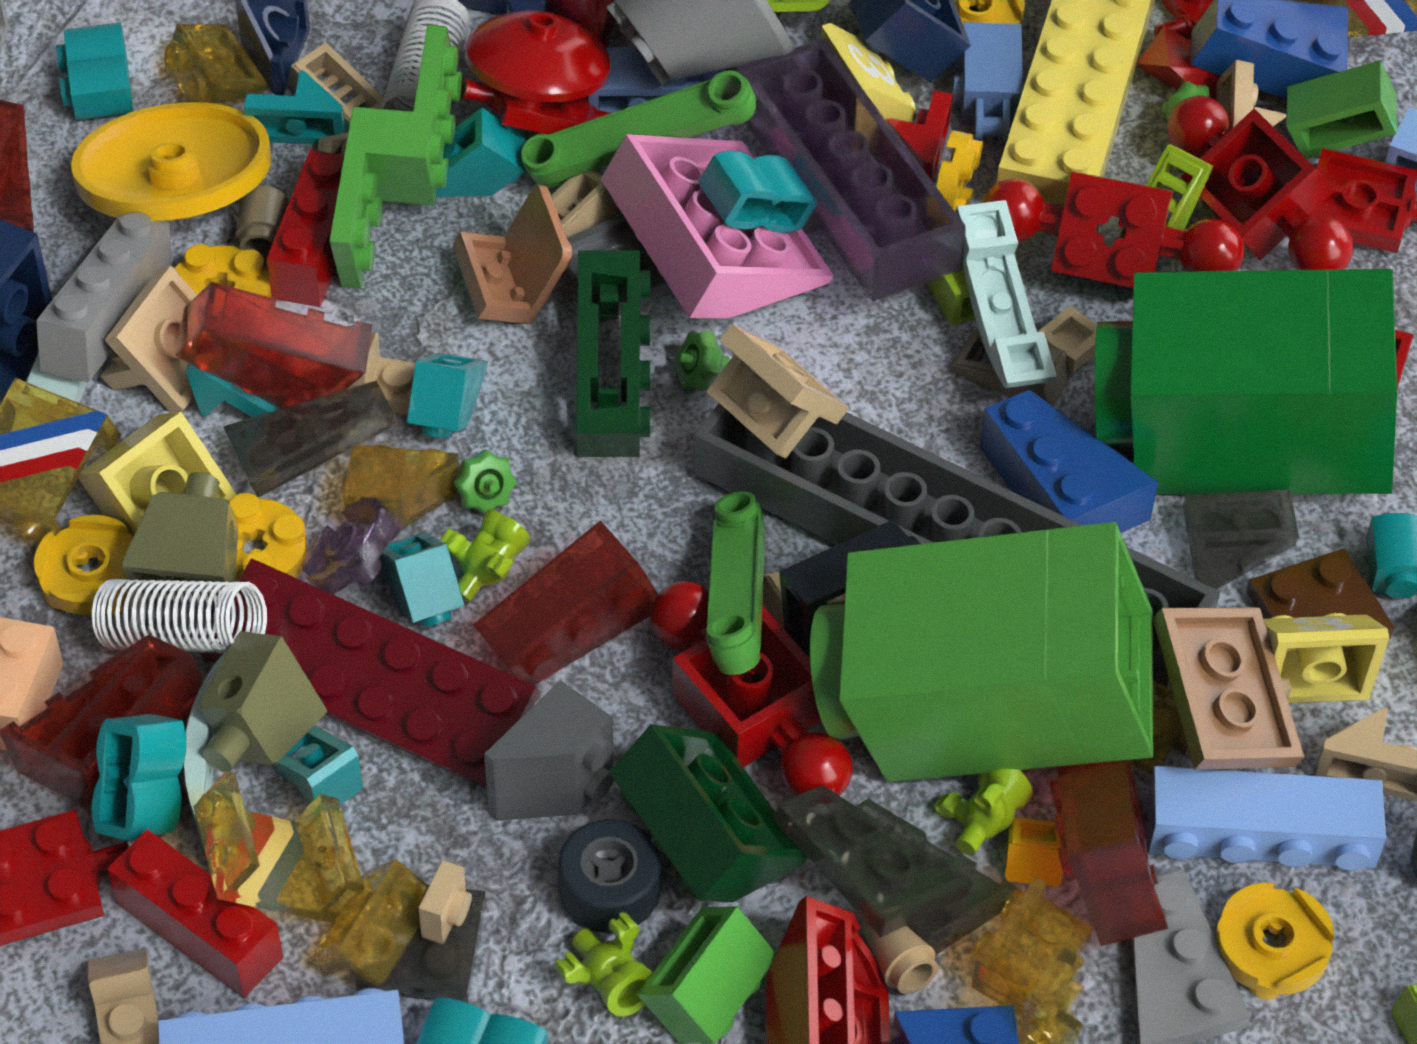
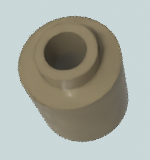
[235,185,289,261]

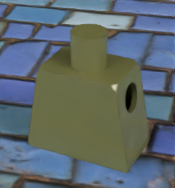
[122,472,238,597]
[200,631,327,772]

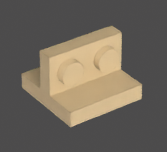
[101,265,235,413]
[706,324,849,458]

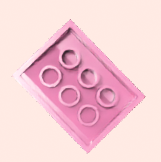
[601,134,834,319]

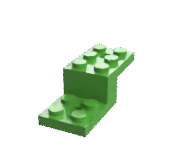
[330,24,462,289]

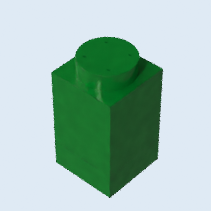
[1095,269,1397,495]

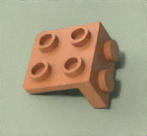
[452,185,572,324]

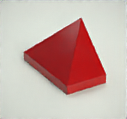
[1137,26,1221,100]

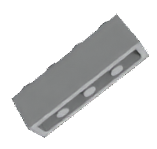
[36,212,172,382]

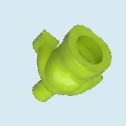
[440,509,531,603]
[934,768,1033,856]
[554,912,653,1017]

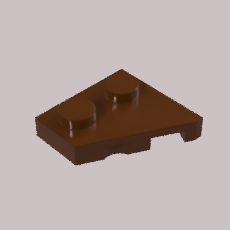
[1246,548,1394,639]

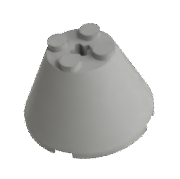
[606,0,794,85]

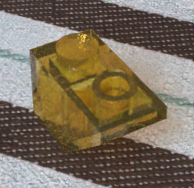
[343,445,460,531]

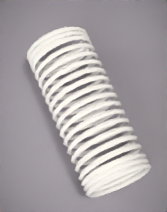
[381,0,470,112]
[91,579,267,654]

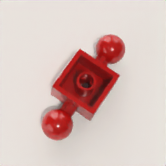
[1167,96,1353,270]
[982,171,1244,288]
[651,581,853,805]

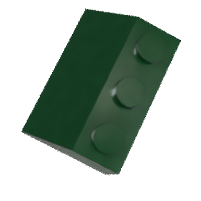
[609,724,809,903]

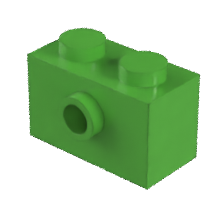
[1286,60,1397,159]
[637,906,776,1044]

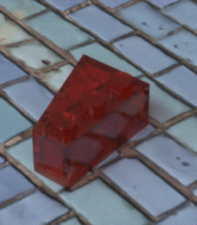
[175,282,372,422]
[0,634,203,810]

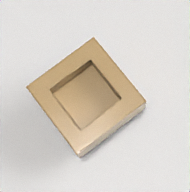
[1038,305,1097,373]
[419,860,472,944]

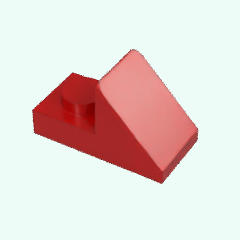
[883,90,953,196]

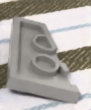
[1128,869,1250,1044]

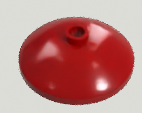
[465,11,611,102]

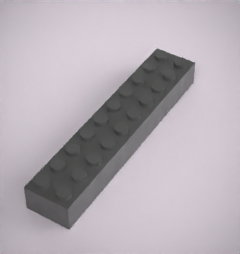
[693,403,1220,706]

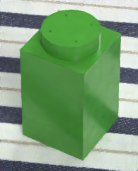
[810,522,1153,782]

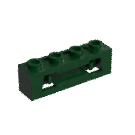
[576,251,650,457]

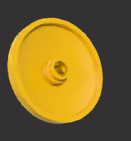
[71,102,272,221]

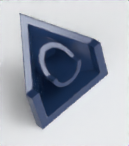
[235,0,310,95]

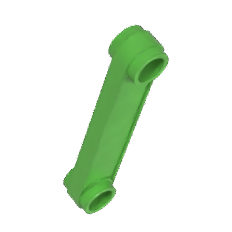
[521,70,756,188]
[706,491,766,675]

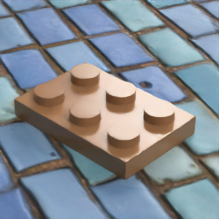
[1153,608,1304,770]

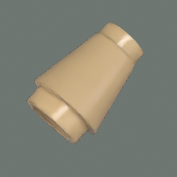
[861,908,938,994]

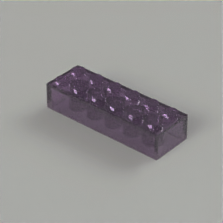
[737,38,966,302]

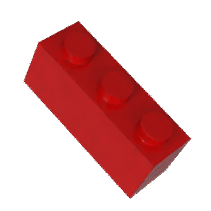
[267,150,344,307]
[107,829,283,998]

